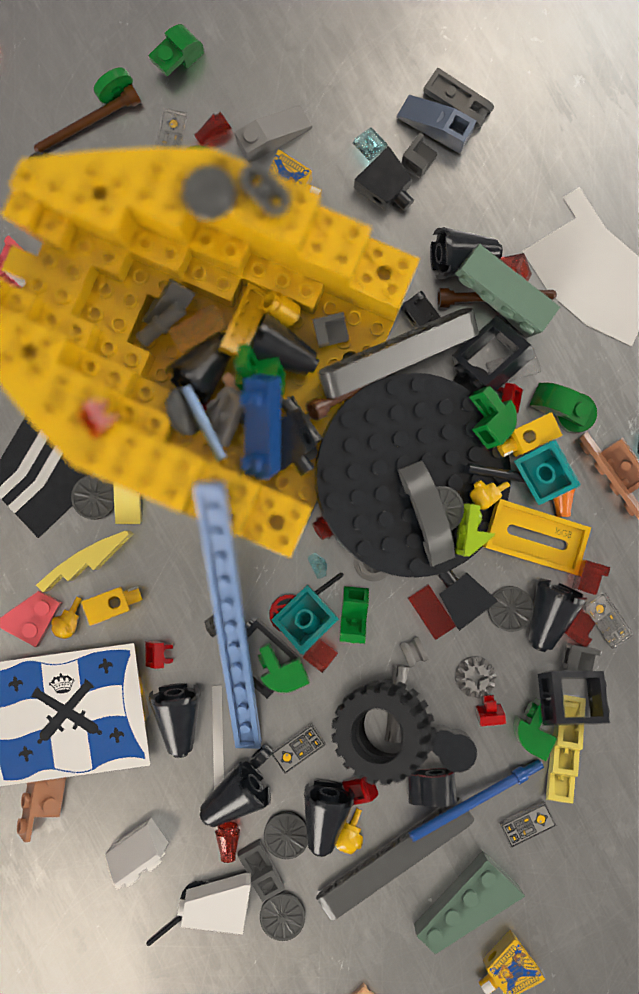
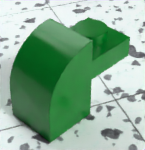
[148,24,205,77]
[234,343,286,395]
[529,382,594,427]
[469,386,517,449]
[339,586,369,644]
[257,642,310,693]
[513,698,558,761]

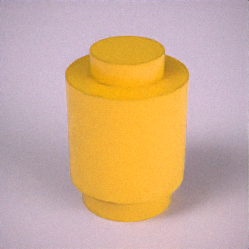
[261,291,300,327]

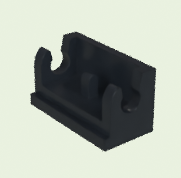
[401,290,441,328]

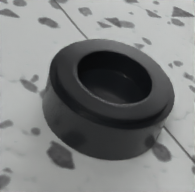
[249,744,273,769]

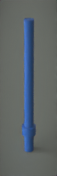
[409,759,544,842]

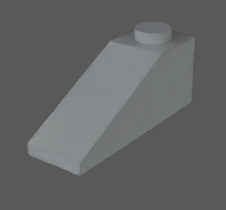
[234,105,312,163]

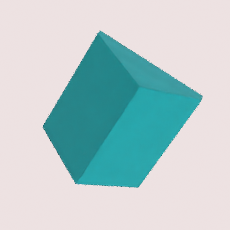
[514,439,581,505]
[272,585,339,655]

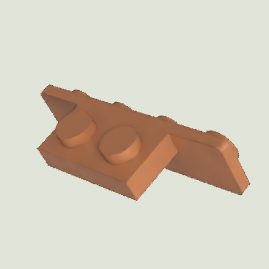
[580,431,639,520]
[17,777,66,842]

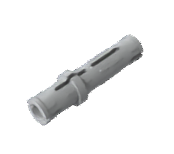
[385,664,409,743]

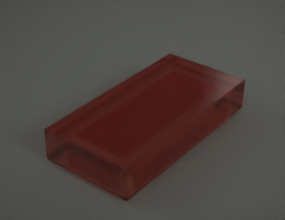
[407,584,456,640]

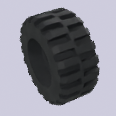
[332,679,435,785]

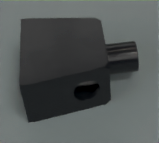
[354,146,414,211]
[280,408,317,476]
[438,569,498,631]

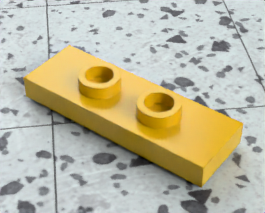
[219,282,269,357]

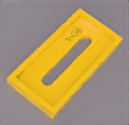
[483,499,591,576]

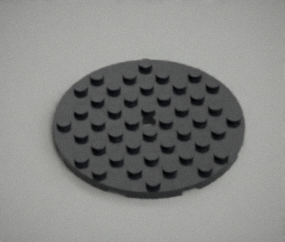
[315,373,511,578]

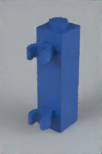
[240,374,281,480]

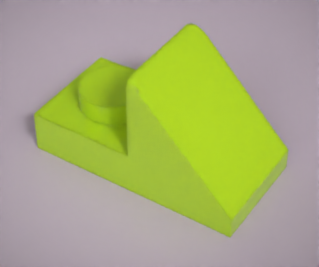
[455,504,495,556]

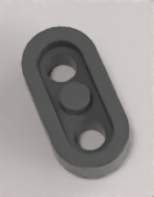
[240,163,290,217]

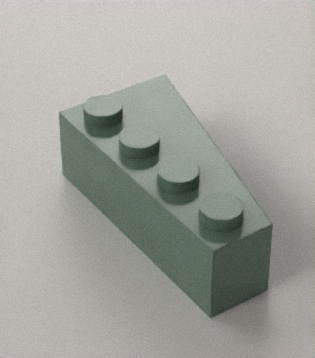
[455,244,560,338]
[414,851,525,955]

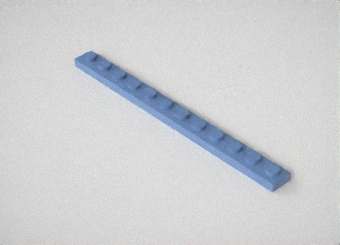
[194,481,262,749]

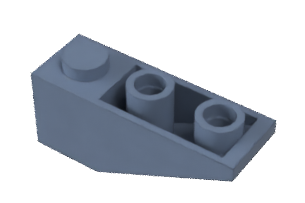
[396,95,477,153]

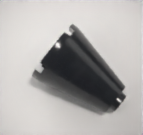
[430,227,503,279]
[250,313,319,376]
[165,332,232,405]
[529,578,587,652]
[149,683,200,758]
[200,761,271,827]
[304,780,355,857]

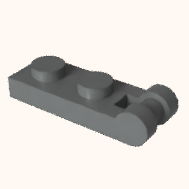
[423,67,494,129]

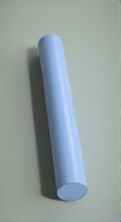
[181,385,227,462]

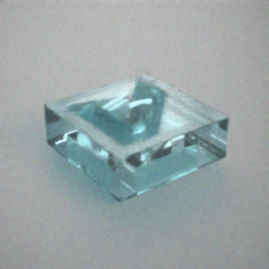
[353,127,388,161]
[307,552,327,579]

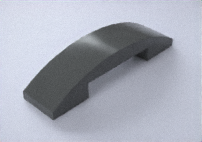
[398,461,455,566]

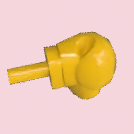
[470,480,510,510]
[51,596,82,639]
[335,808,363,854]

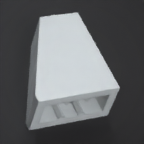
[177,873,251,935]

